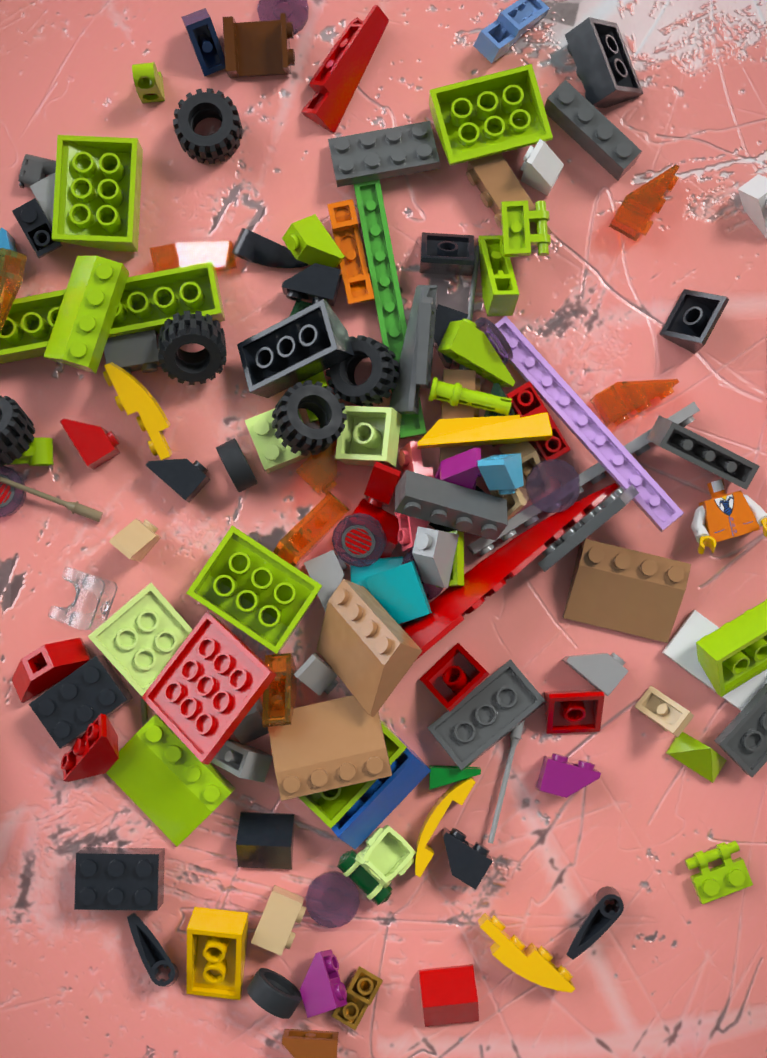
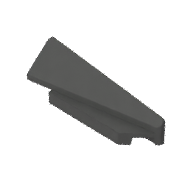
[389,285,438,414]

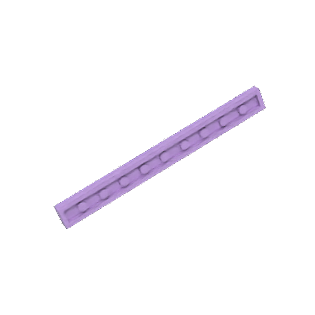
[485,316,684,532]

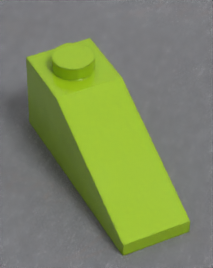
[478,235,519,316]
[438,318,515,387]

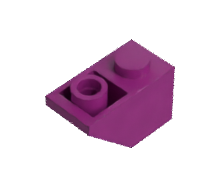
[435,447,482,490]
[536,753,601,798]
[300,949,348,1018]

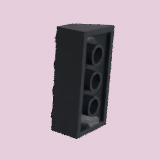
[237,299,354,398]

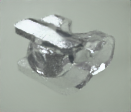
[48,567,118,631]

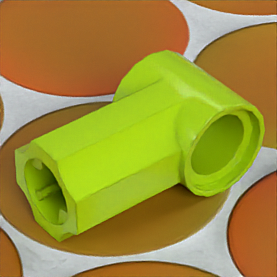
[4,437,54,466]

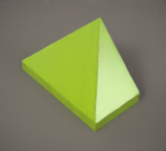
[666,732,727,783]

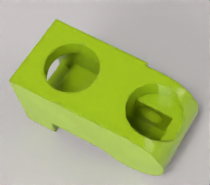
[132,62,165,103]

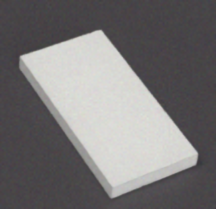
[662,610,767,711]

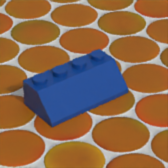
[331,730,431,850]

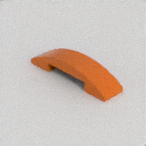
[327,199,375,305]

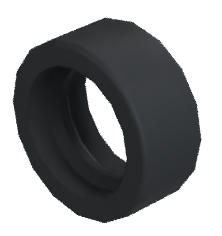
[216,438,258,492]
[247,968,302,1019]

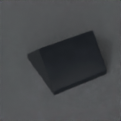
[420,232,475,276]
[660,289,729,354]
[236,812,295,869]

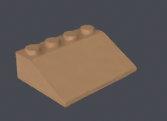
[563,539,691,643]
[317,579,422,717]
[266,695,392,801]

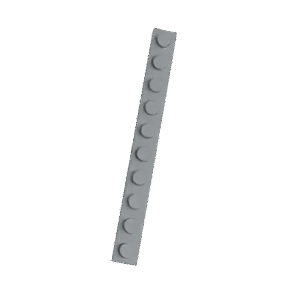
[467,402,700,556]

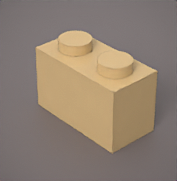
[251,885,306,956]

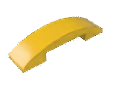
[414,777,476,877]

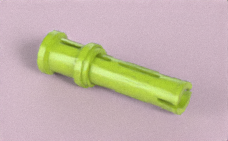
[428,377,512,416]

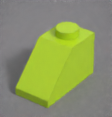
[282,214,345,268]

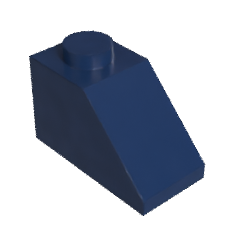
[181,8,226,77]

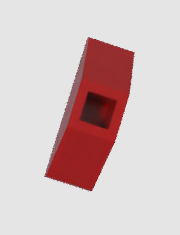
[506,381,571,464]
[12,638,91,703]
[61,714,119,782]

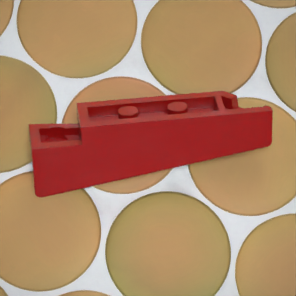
[301,5,389,132]

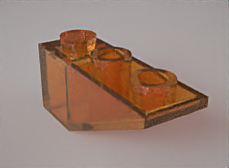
[609,164,680,241]
[590,379,679,427]

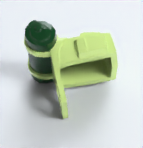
[337,825,416,906]

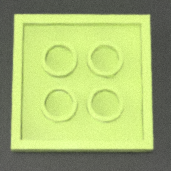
[88,582,193,696]

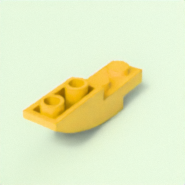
[103,362,172,460]
[478,913,575,993]

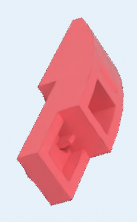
[395,441,434,552]

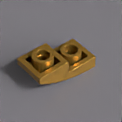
[331,966,383,1030]

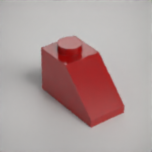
[60,419,120,470]
[364,461,401,509]

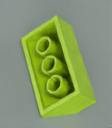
[44,256,129,374]
[696,599,767,697]
[298,720,407,828]

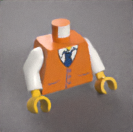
[691,479,767,554]

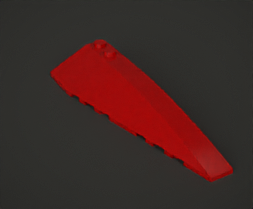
[399,483,619,661]

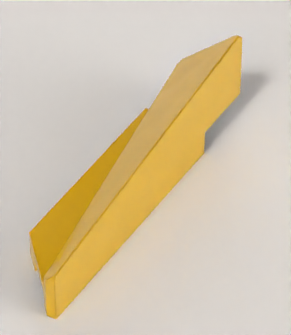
[417,412,552,449]

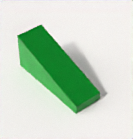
[429,765,481,790]

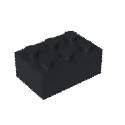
[29,655,134,749]
[74,847,165,911]

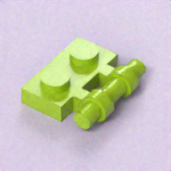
[500,200,551,257]
[685,841,753,904]

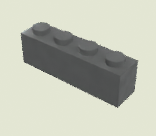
[544,80,642,181]
[647,415,760,490]
[395,470,508,541]

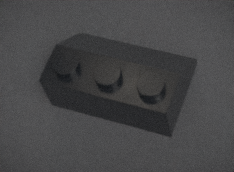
[565,17,643,108]

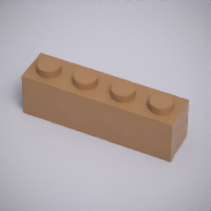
[466,153,552,251]
[439,369,480,465]

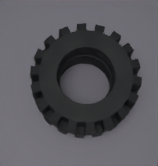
[173,88,243,164]
[158,310,227,385]
[326,335,400,407]
[272,380,347,456]
[0,395,35,468]

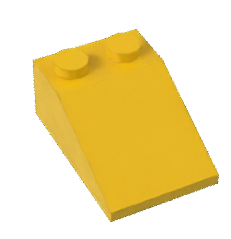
[187,907,248,1000]

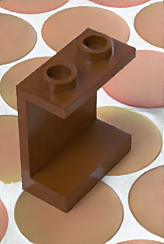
[223,13,295,78]

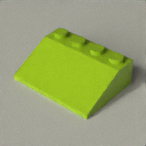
[429,64,553,166]
[52,135,143,252]
[186,525,322,654]
[106,714,236,847]

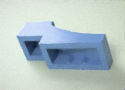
[473,0,550,63]

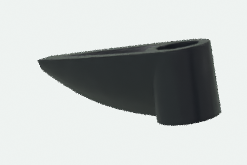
[231,228,308,268]
[566,886,624,960]
[127,913,179,987]

